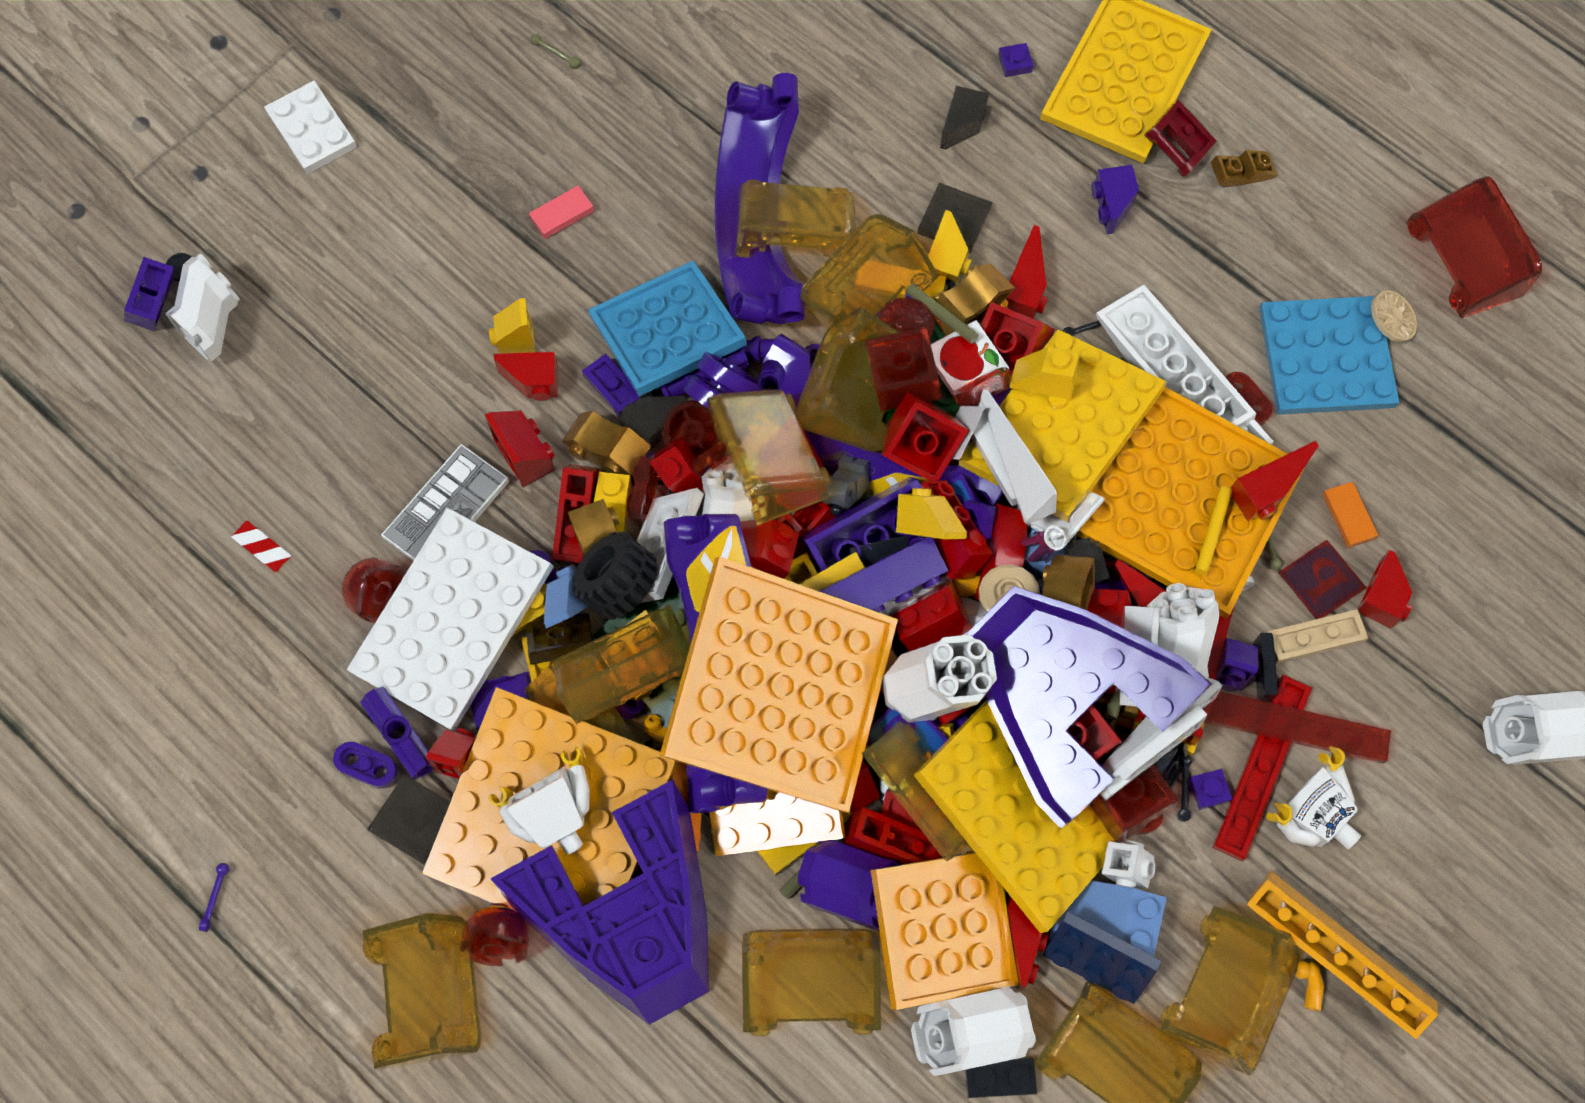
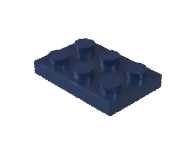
[1042,911,1161,1004]

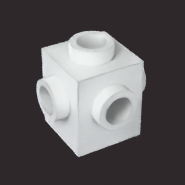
[1102,840,1155,889]

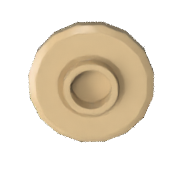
[1371,290,1417,343]
[979,565,1040,613]

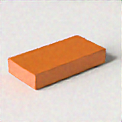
[1322,481,1379,549]

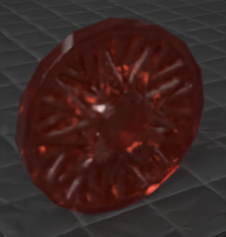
[877,297,935,351]

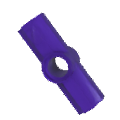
[360,686,433,780]

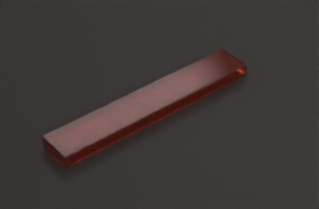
[1203,691,1391,764]

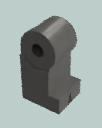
[822,455,869,509]

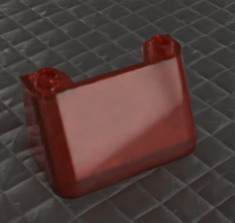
[1406,176,1542,319]

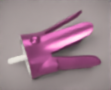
[1021,525,1066,563]

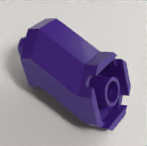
[798,840,899,931]

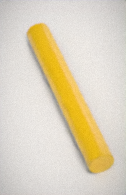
[1195,486,1232,575]

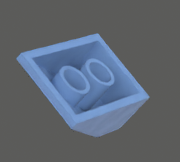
[1047,880,1167,957]

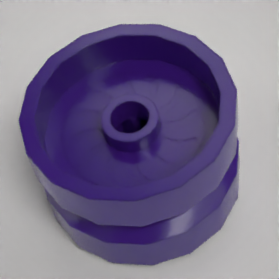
[683,351,762,423]

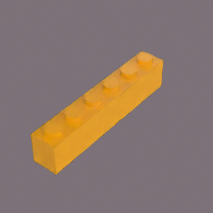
[1247,870,1438,1039]

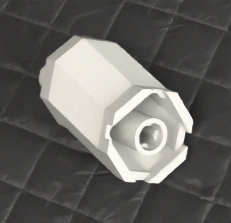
[165,254,240,362]
[698,456,770,521]
[1147,583,1220,679]
[883,635,997,722]
[1482,691,1585,765]
[911,987,1036,1076]

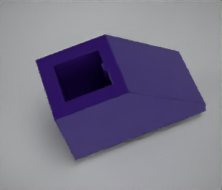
[1091,165,1139,234]
[1215,638,1258,692]

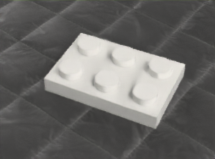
[264,81,357,174]

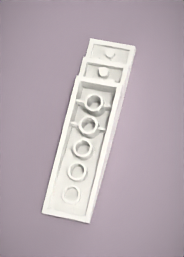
[1096,285,1274,445]

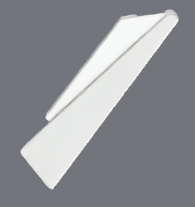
[971,389,1057,525]
[1100,678,1222,800]

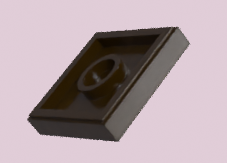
[526,613,595,665]

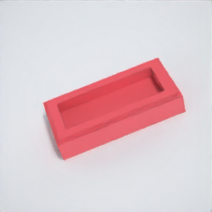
[529,186,594,239]

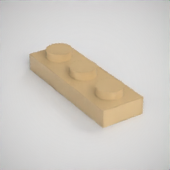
[1267,609,1368,664]

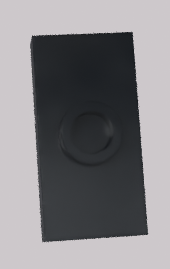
[1253,633,1278,703]

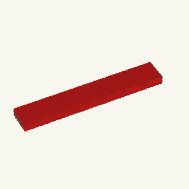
[1212,674,1312,862]

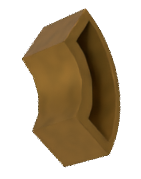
[929,263,1015,336]
[561,411,651,475]
[568,499,620,556]
[1042,555,1095,611]

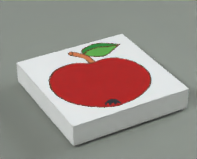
[924,320,1009,401]

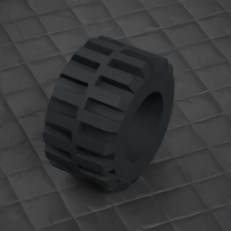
[572,531,658,620]

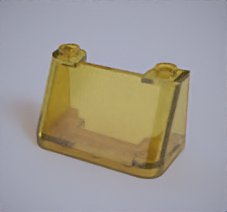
[735,179,857,267]
[800,214,939,347]
[793,307,918,453]
[707,389,831,525]
[1160,906,1300,1076]
[362,913,481,1069]
[742,929,881,1036]
[1035,981,1202,1103]

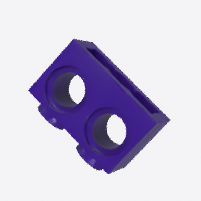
[124,257,174,331]

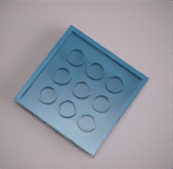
[588,261,747,397]
[1259,296,1399,415]

